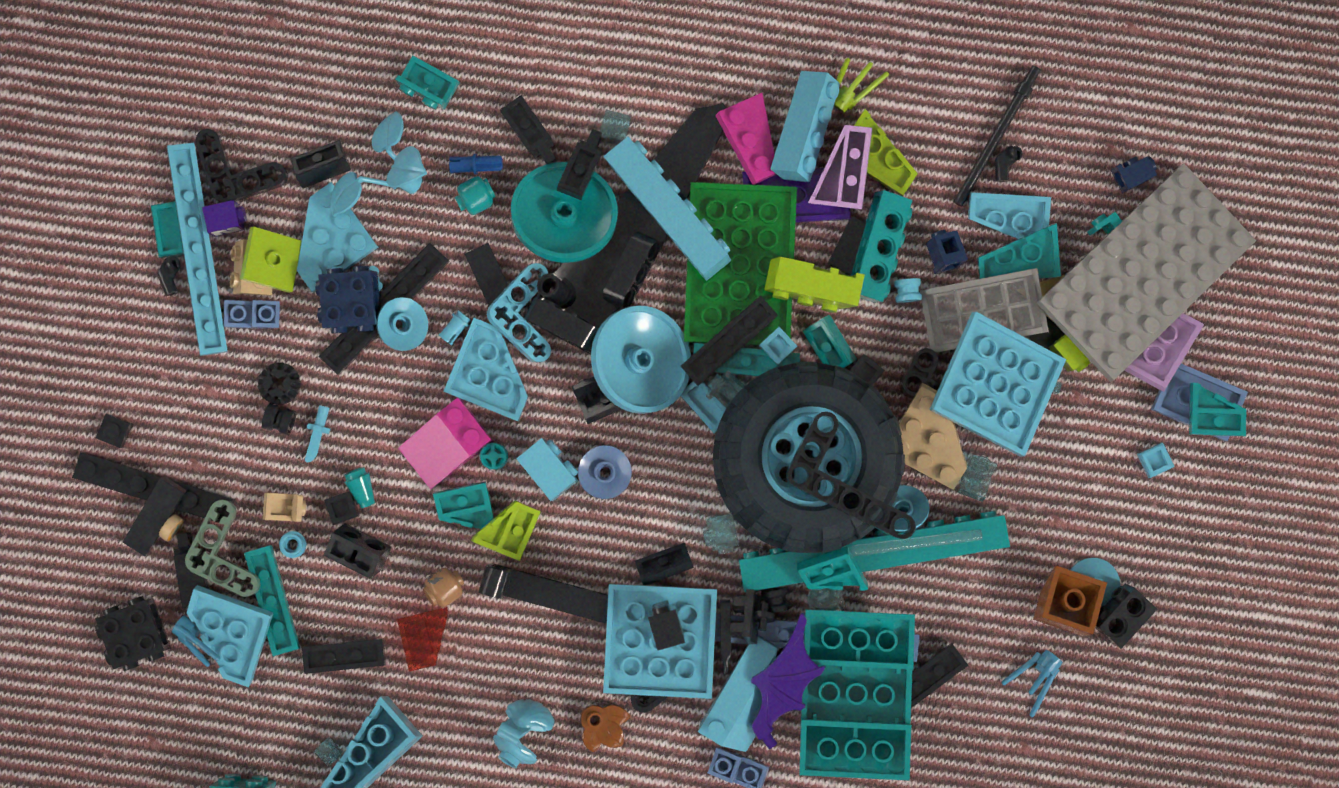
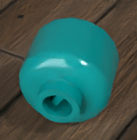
[454,176,496,215]

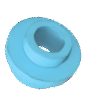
[279,531,307,558]

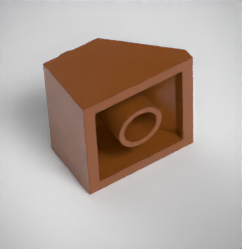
[1033,566,1107,637]

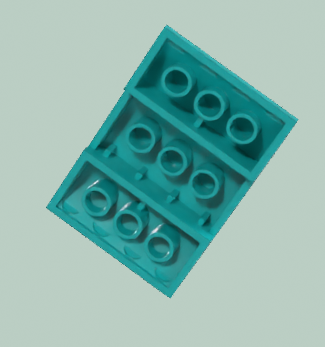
[799,609,915,781]

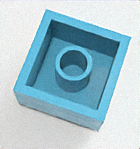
[516,438,579,501]

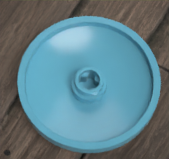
[591,306,691,414]

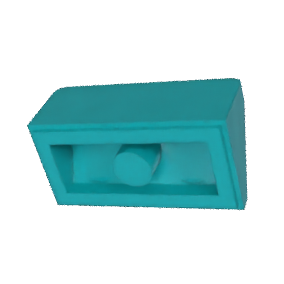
[802,315,857,368]

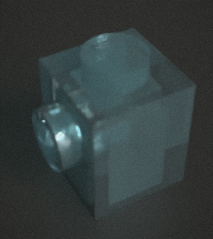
[703,513,739,555]

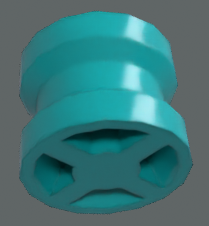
[480,443,508,470]

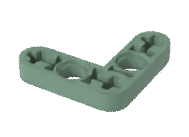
[185,500,261,597]

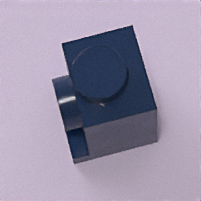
[1110,156,1157,194]
[926,230,968,274]

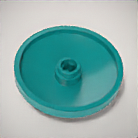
[511,162,618,263]

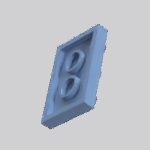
[1151,364,1248,441]

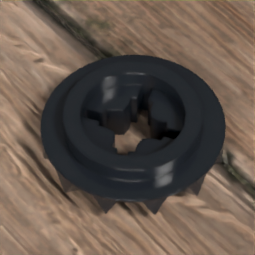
[257,362,301,405]

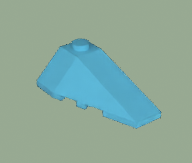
[698,636,778,752]

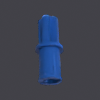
[449,154,503,175]

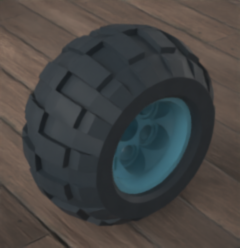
[713,362,905,553]

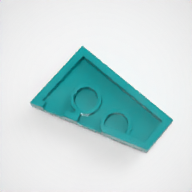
[977,223,1061,279]

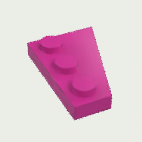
[715,93,776,185]

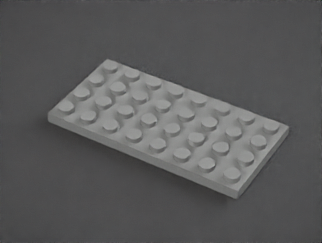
[1037,163,1256,382]

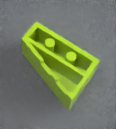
[765,257,865,313]

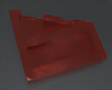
[397,606,449,672]

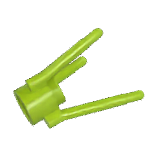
[834,58,889,113]

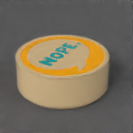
[159,514,184,542]

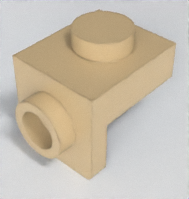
[263,493,306,522]

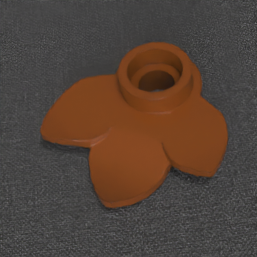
[580,704,630,752]

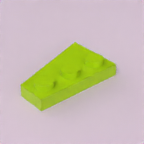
[854,109,918,196]

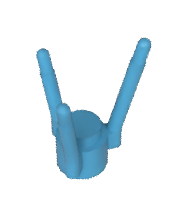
[172,615,220,667]
[1002,650,1063,717]

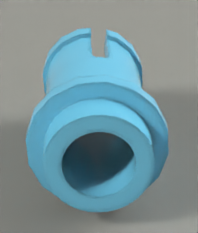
[439,310,471,345]

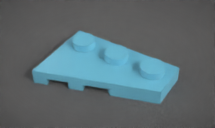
[968,192,1051,239]

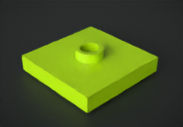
[240,227,302,293]

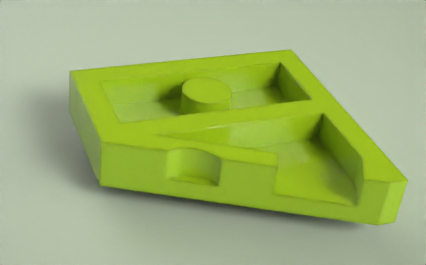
[471,501,541,561]

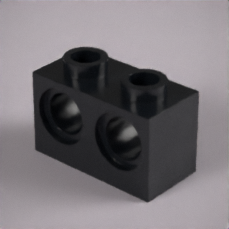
[323,523,392,579]
[1095,583,1157,649]

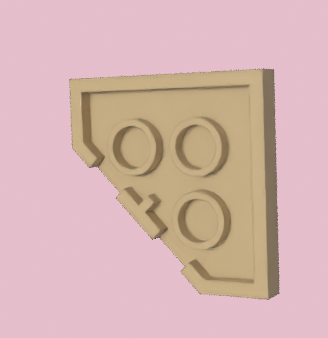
[899,383,967,490]

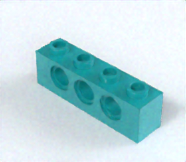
[850,190,913,303]

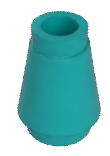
[344,467,376,508]

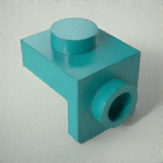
[1087,212,1122,236]

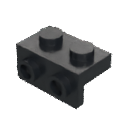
[572,377,622,424]

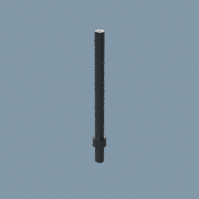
[953,65,1041,207]

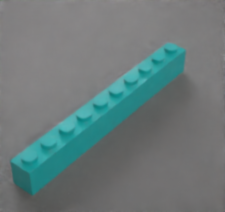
[738,510,1010,592]

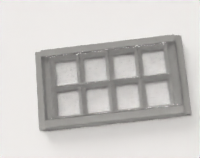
[920,268,1049,352]

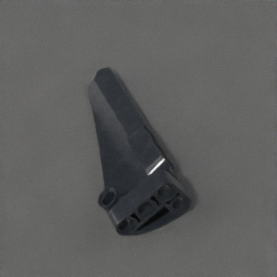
[524,103,726,355]

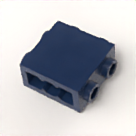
[315,266,380,334]

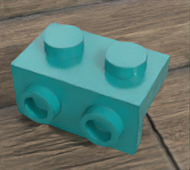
[395,55,460,110]

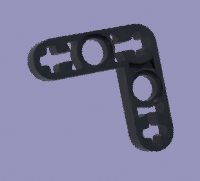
[195,129,288,203]

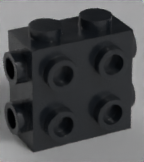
[95,596,171,671]

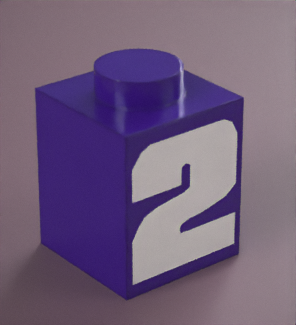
[202,200,247,237]

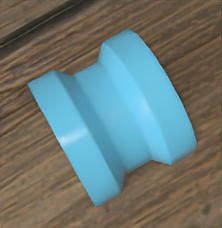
[894,278,922,303]

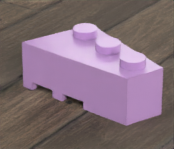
[808,125,872,209]

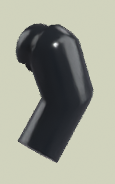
[995,146,1023,182]
[157,256,181,297]

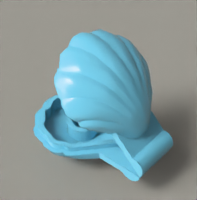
[493,699,554,768]

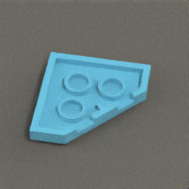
[297,182,379,293]
[443,318,528,422]
[187,585,273,687]

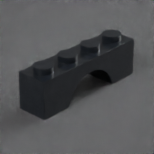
[648,600,685,651]

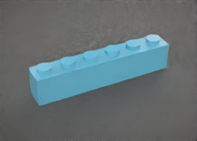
[604,136,731,281]

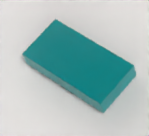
[151,201,184,258]

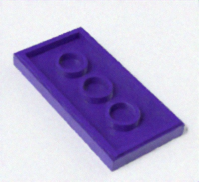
[742,168,851,223]

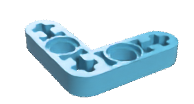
[487,263,551,363]

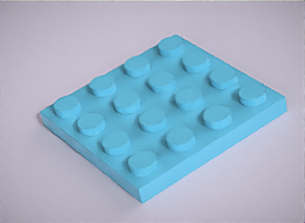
[929,312,1066,457]
[603,584,717,699]

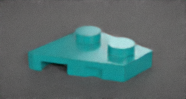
[1189,382,1247,437]
[433,481,494,529]
[797,546,868,591]

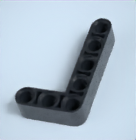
[786,411,916,539]
[478,563,608,624]

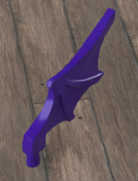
[751,612,826,749]

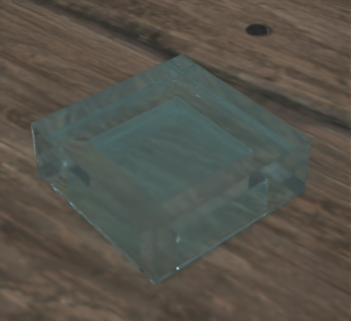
[600,110,632,142]

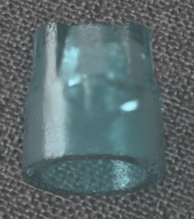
[313,737,343,767]

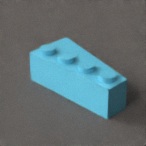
[320,696,423,788]

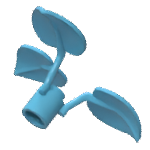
[330,111,427,218]

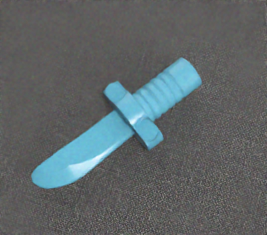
[305,405,330,462]

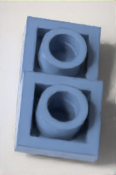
[223,300,280,328]
[707,747,770,788]

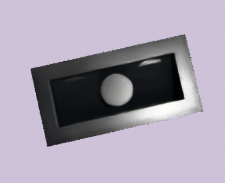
[290,140,351,188]

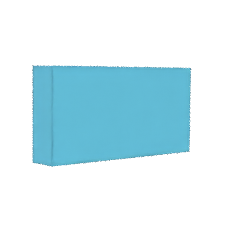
[681,382,727,433]

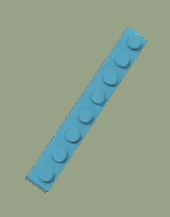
[167,143,227,356]

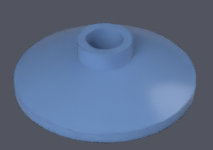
[578,446,632,499]

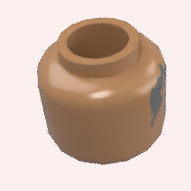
[422,568,464,608]

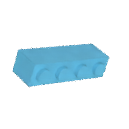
[770,71,840,182]

